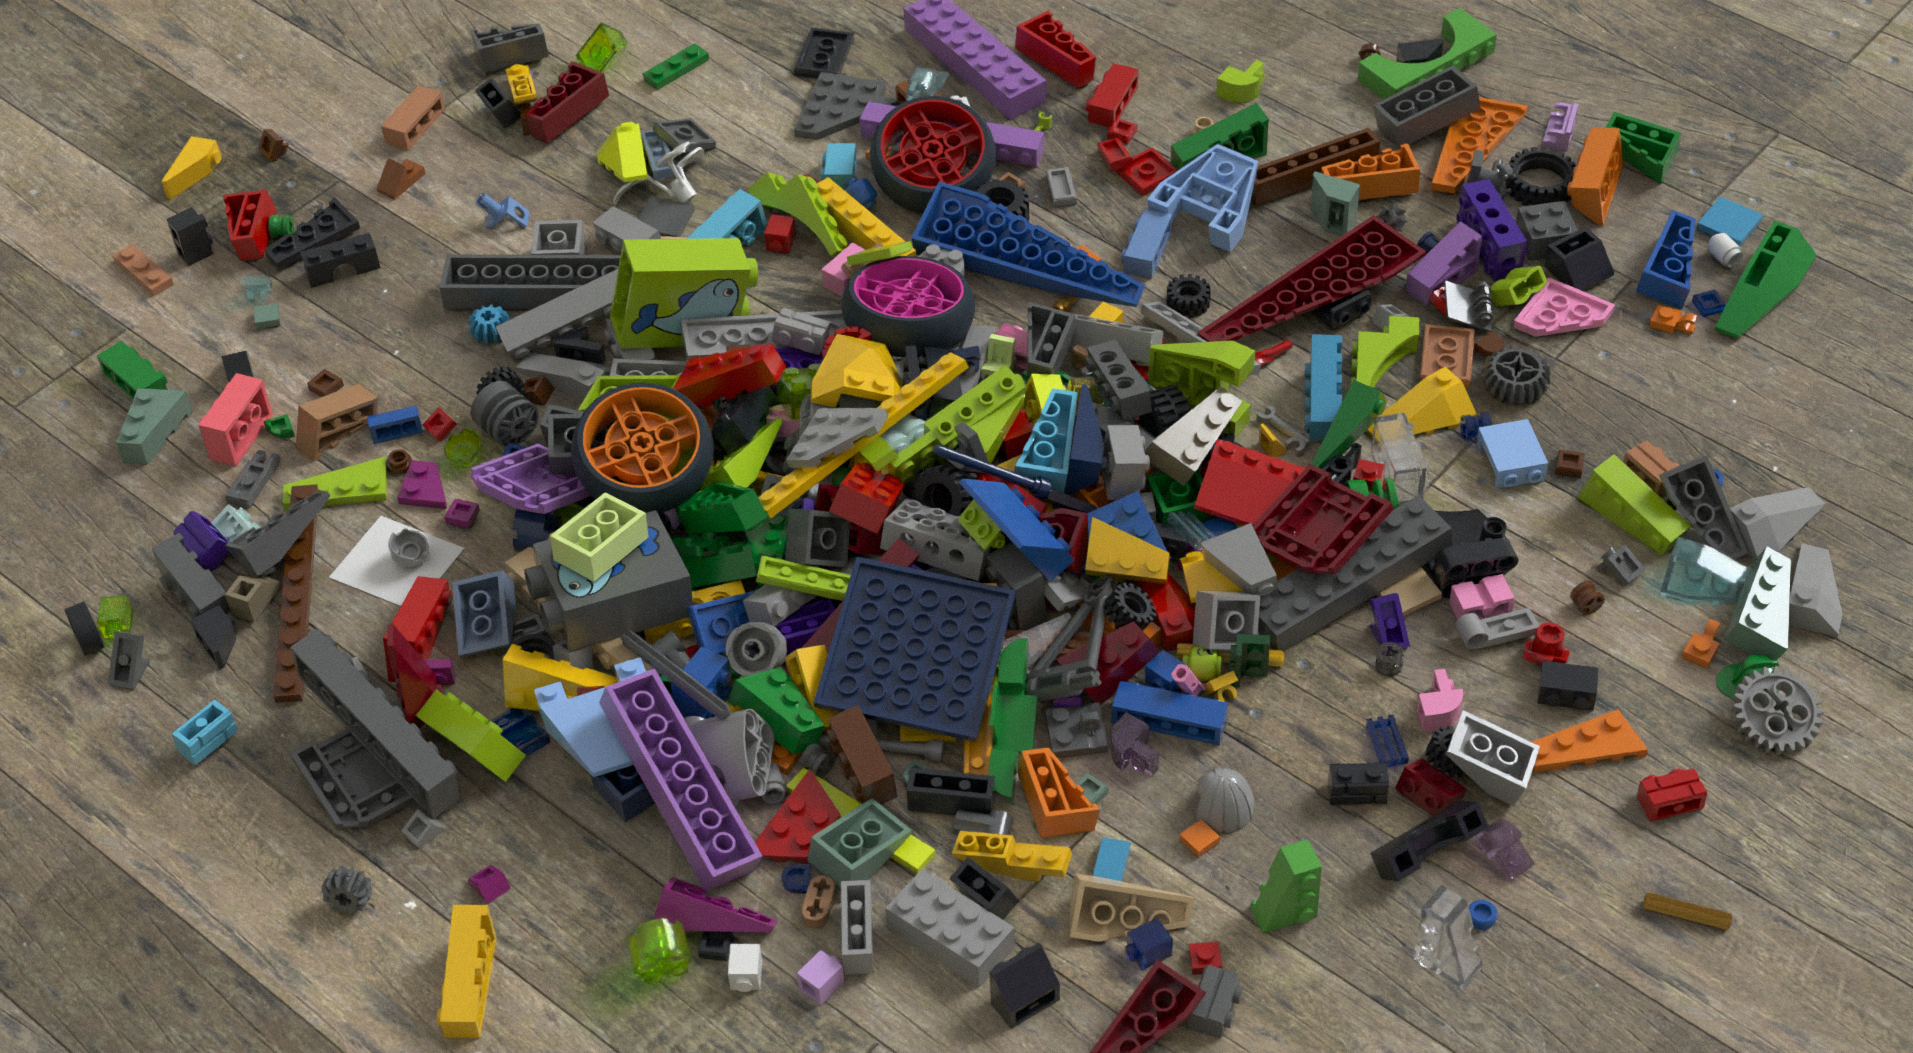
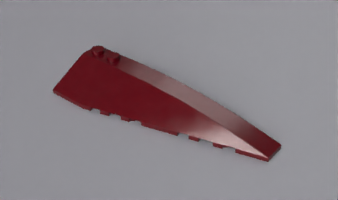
[1197,215,1426,342]

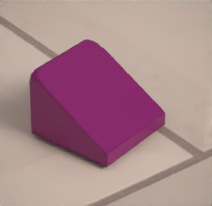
[468,865,510,903]

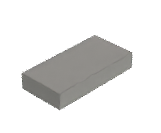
[1046,167,1077,207]

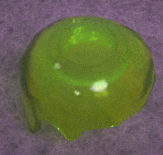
[444,427,483,468]

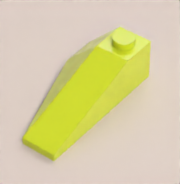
[597,122,648,182]

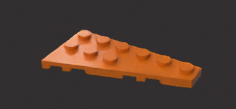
[1431,97,1528,194]

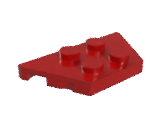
[755,770,841,863]

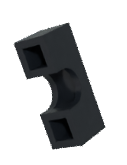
[300,233,380,288]

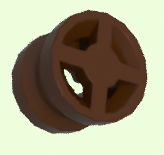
[1570,581,1605,615]

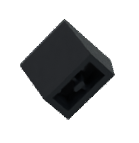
[1544,227,1614,291]
[989,942,1060,1029]

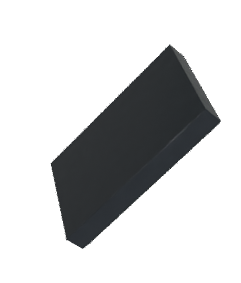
[794,27,854,78]

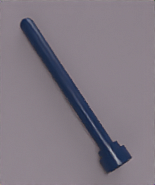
[933,445,1051,500]

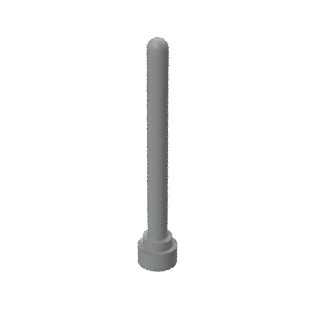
[818,733,945,762]

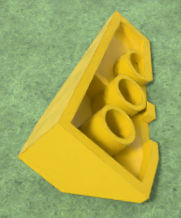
[1366,367,1476,446]

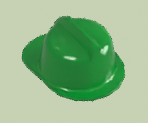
[1716,654,1780,698]

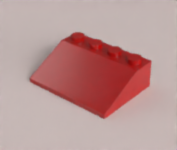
[1194,438,1306,526]

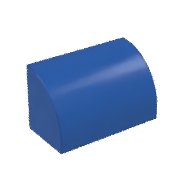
[367,405,423,444]

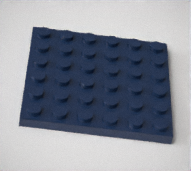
[814,557,1016,742]

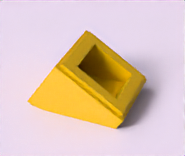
[1259,423,1287,458]

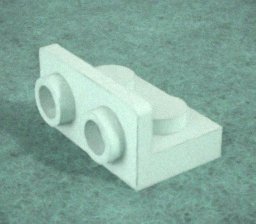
[211,504,261,542]

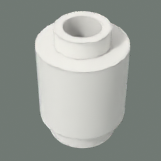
[1707,233,1743,268]

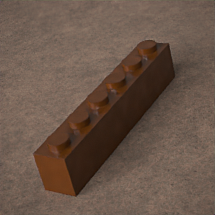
[1251,128,1381,206]

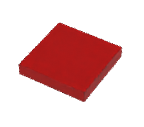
[1115,147,1178,197]

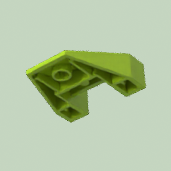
[1148,341,1255,439]

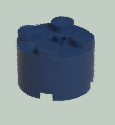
[512,509,562,552]

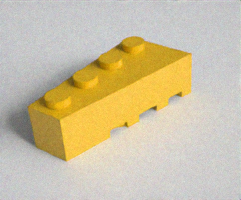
[503,644,618,711]
[437,905,497,1038]

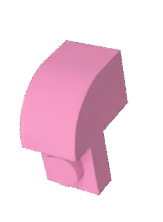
[1417,669,1463,733]

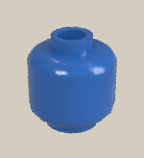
[844,177,877,210]

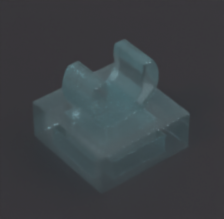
[242,275,272,301]

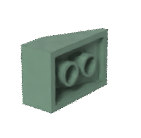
[808,798,912,888]

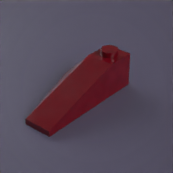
[1090,959,1206,1053]

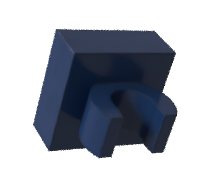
[954,345,981,374]

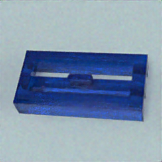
[1366,715,1409,767]

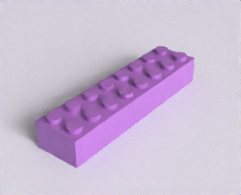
[903,0,1047,120]
[599,668,762,892]

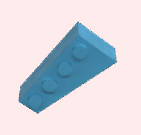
[1304,334,1342,441]

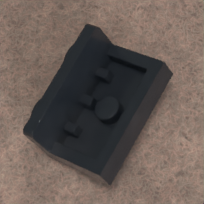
[1313,290,1372,330]

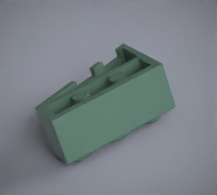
[116,388,193,465]

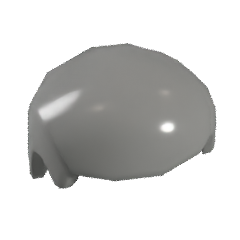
[388,528,429,567]

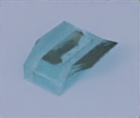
[907,66,949,101]

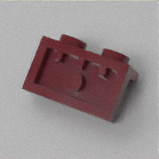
[1395,758,1467,816]

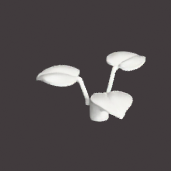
[613,142,705,207]

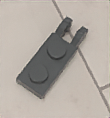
[225,450,281,508]

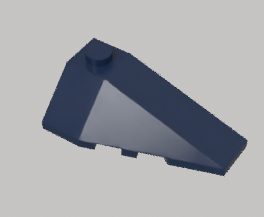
[1064,384,1108,495]

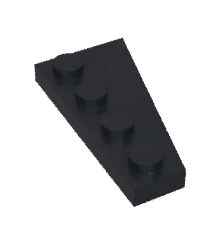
[265,197,360,270]

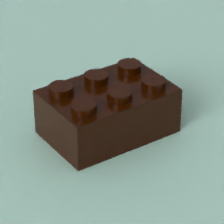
[826,705,898,805]

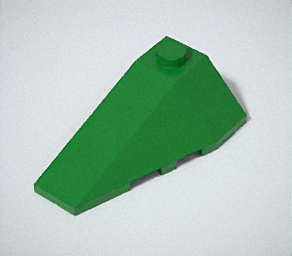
[1311,380,1386,469]

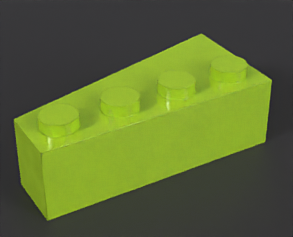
[1577,454,1691,556]
[416,689,526,782]

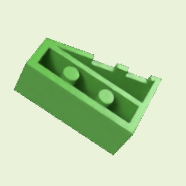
[1249,839,1322,934]

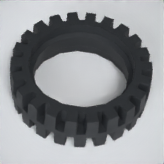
[1505,147,1576,206]

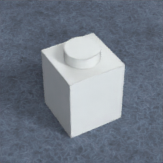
[728,944,762,992]

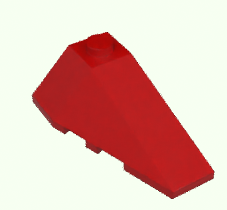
[1134,573,1196,652]

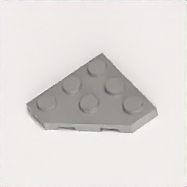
[786,408,888,468]

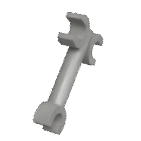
[1256,405,1320,457]

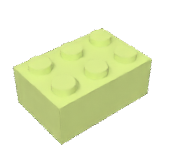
[550,492,648,581]

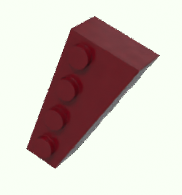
[526,61,610,143]

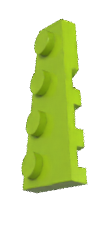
[282,456,388,511]

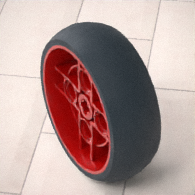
[870,96,996,213]

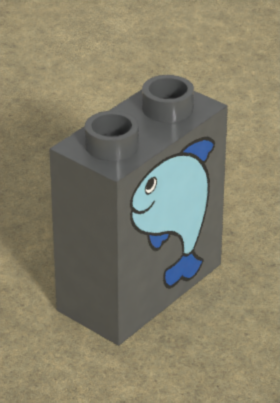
[524,510,693,651]

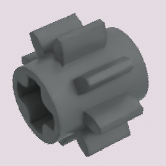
[1376,203,1408,232]

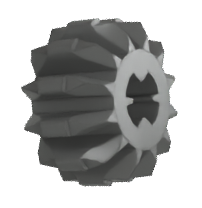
[321,865,372,915]

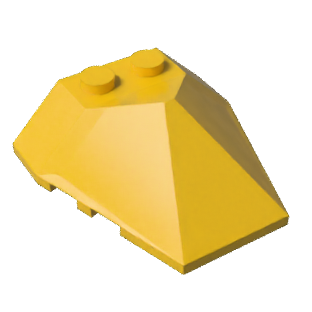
[811,334,911,415]

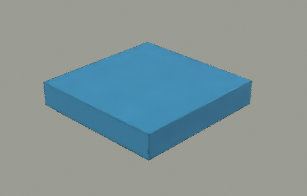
[1696,196,1763,247]

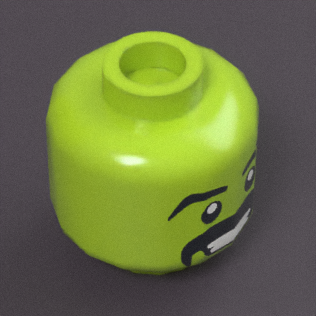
[1183,646,1222,682]

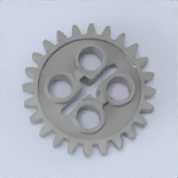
[1730,666,1824,755]

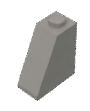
[1201,523,1278,596]

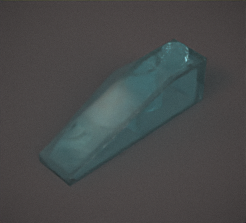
[1660,537,1750,605]

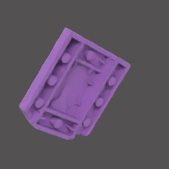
[471,444,591,514]

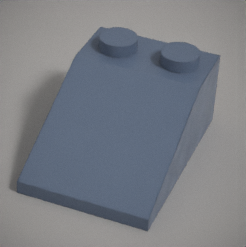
[452,570,516,657]

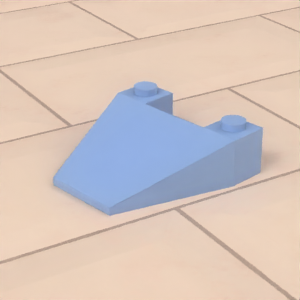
[1147,144,1258,253]
[534,657,646,777]

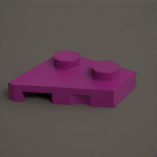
[397,460,447,509]

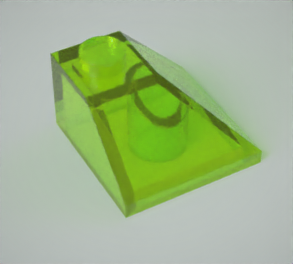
[576,22,628,73]

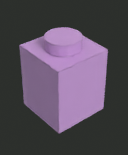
[797,950,844,1005]

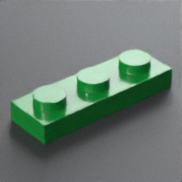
[643,43,709,90]

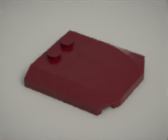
[1253,464,1394,575]

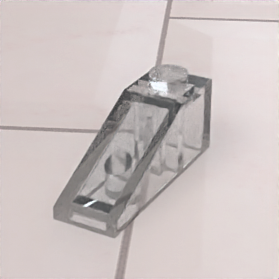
[998,613,1071,676]

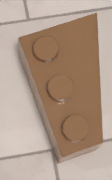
[296,384,378,462]

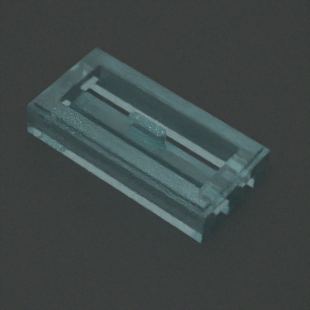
[1167,512,1215,550]

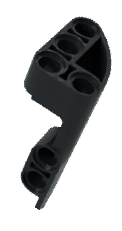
[1426,509,1519,598]

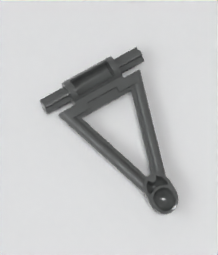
[1024,575,1117,703]

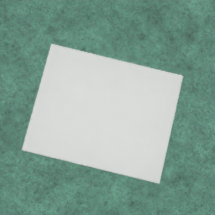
[329,516,464,606]

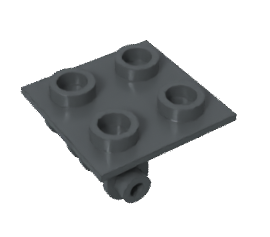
[1444,281,1493,332]

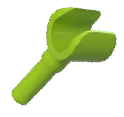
[1034,112,1052,131]

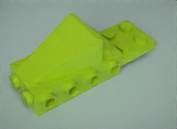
[889,365,1026,485]

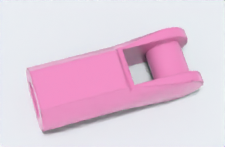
[1171,664,1206,696]

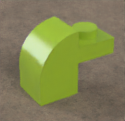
[1216,60,1265,103]

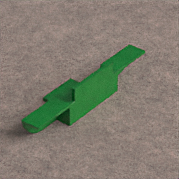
[989,638,1038,805]

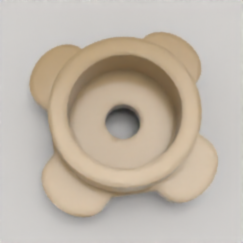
[1190,117,1215,134]

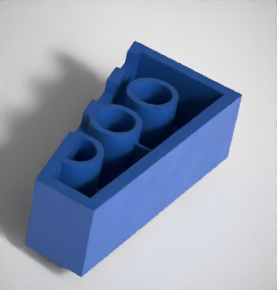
[1636,210,1695,310]

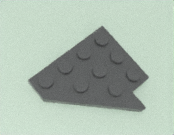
[794,72,898,140]

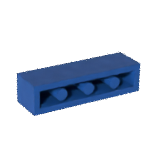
[1112,681,1228,745]

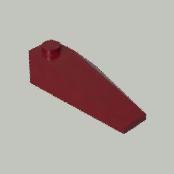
[1002,508,1089,574]
[387,624,444,729]

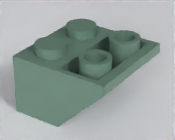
[1310,172,1360,236]

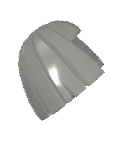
[1196,768,1255,833]

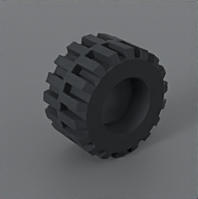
[973,179,1029,222]
[1139,385,1191,438]
[911,463,977,528]

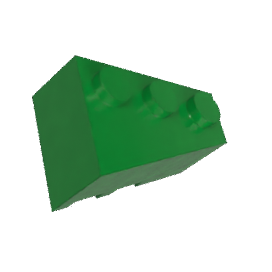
[1605,112,1681,184]
[743,514,789,589]
[681,539,757,591]
[728,666,825,754]

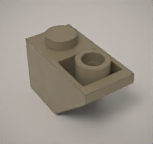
[225,575,282,622]

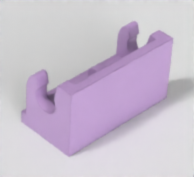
[1542,102,1578,151]

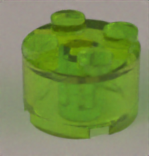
[626,919,691,984]

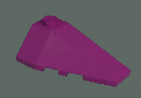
[653,877,777,932]

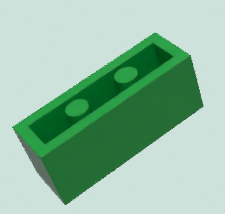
[97,341,168,399]

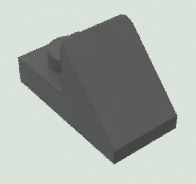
[947,421,989,473]
[108,631,150,689]

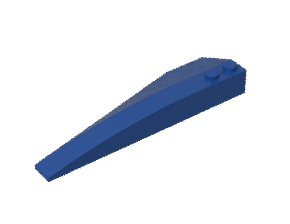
[911,181,1145,307]

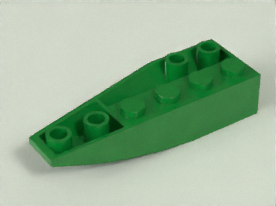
[1715,220,1816,339]

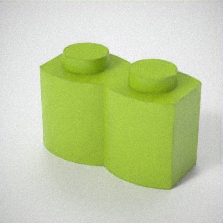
[1490,266,1547,306]

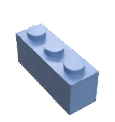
[1121,209,1172,279]

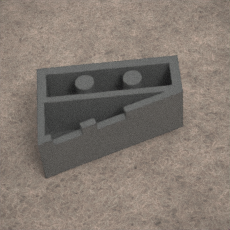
[1027,302,1075,382]
[152,533,231,618]

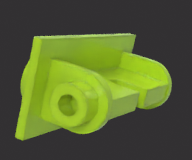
[957,499,1005,551]

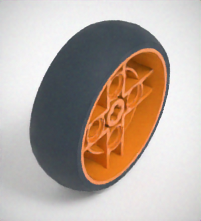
[571,383,714,513]

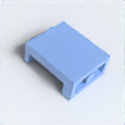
[1476,419,1548,489]

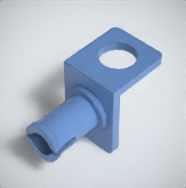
[475,192,529,229]

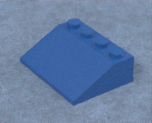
[959,479,1075,582]

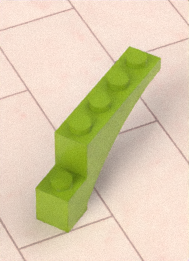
[748,172,848,257]
[1351,316,1419,388]

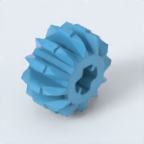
[468,304,510,345]

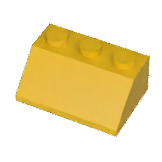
[1180,551,1245,603]

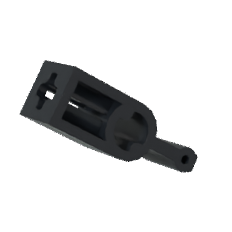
[1322,443,1362,486]

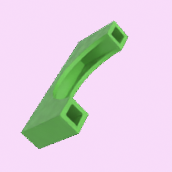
[1357,8,1497,99]

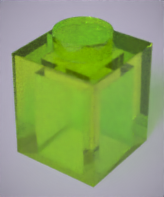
[97,595,134,638]

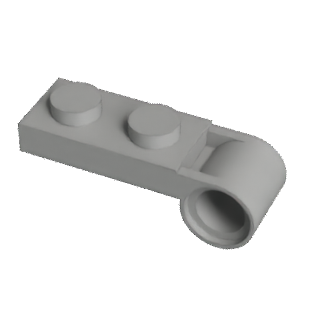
[1455,607,1539,650]

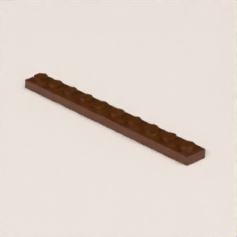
[273,484,319,703]

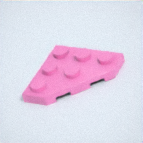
[1513,277,1615,337]

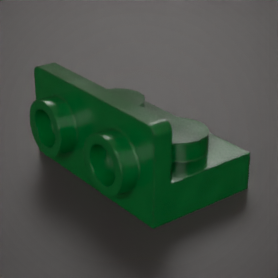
[1229,634,1270,688]

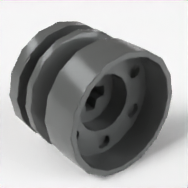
[470,381,539,447]

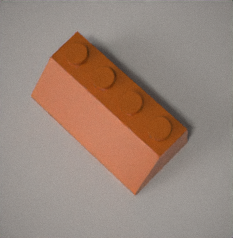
[1568,128,1624,226]

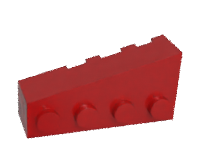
[1015,10,1096,88]
[672,343,786,408]
[383,576,453,682]

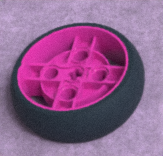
[841,256,975,357]

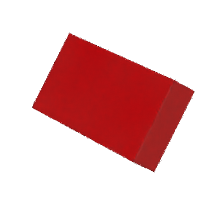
[1097,138,1133,171]

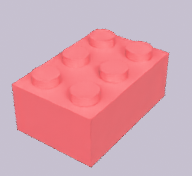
[199,373,273,466]

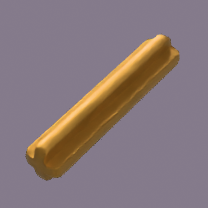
[1643,892,1732,930]

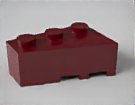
[1056,621,1160,706]

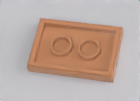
[1419,324,1475,388]

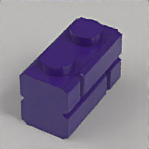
[173,511,230,570]

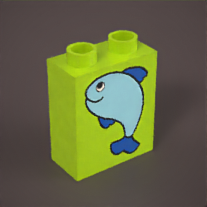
[610,238,758,349]

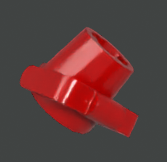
[1522,622,1570,666]

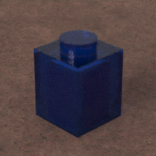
[1125,918,1173,970]

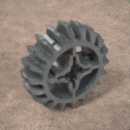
[1482,345,1551,405]

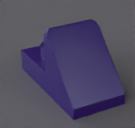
[1369,593,1410,653]

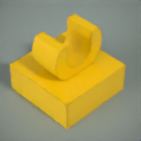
[1204,671,1238,702]

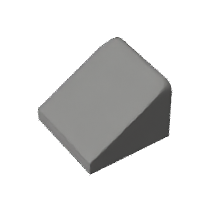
[1371,304,1409,330]
[401,809,445,848]

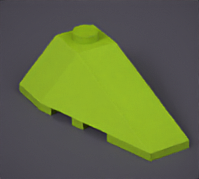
[699,417,783,490]

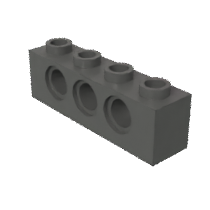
[1085,339,1152,420]

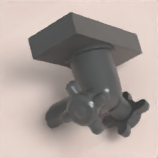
[1466,150,1516,199]

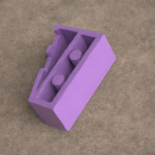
[1406,221,1482,306]

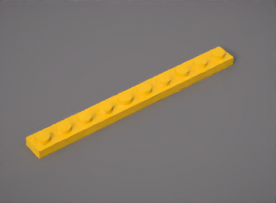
[759,352,969,519]

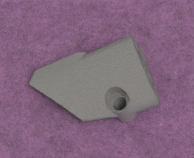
[683,709,774,807]

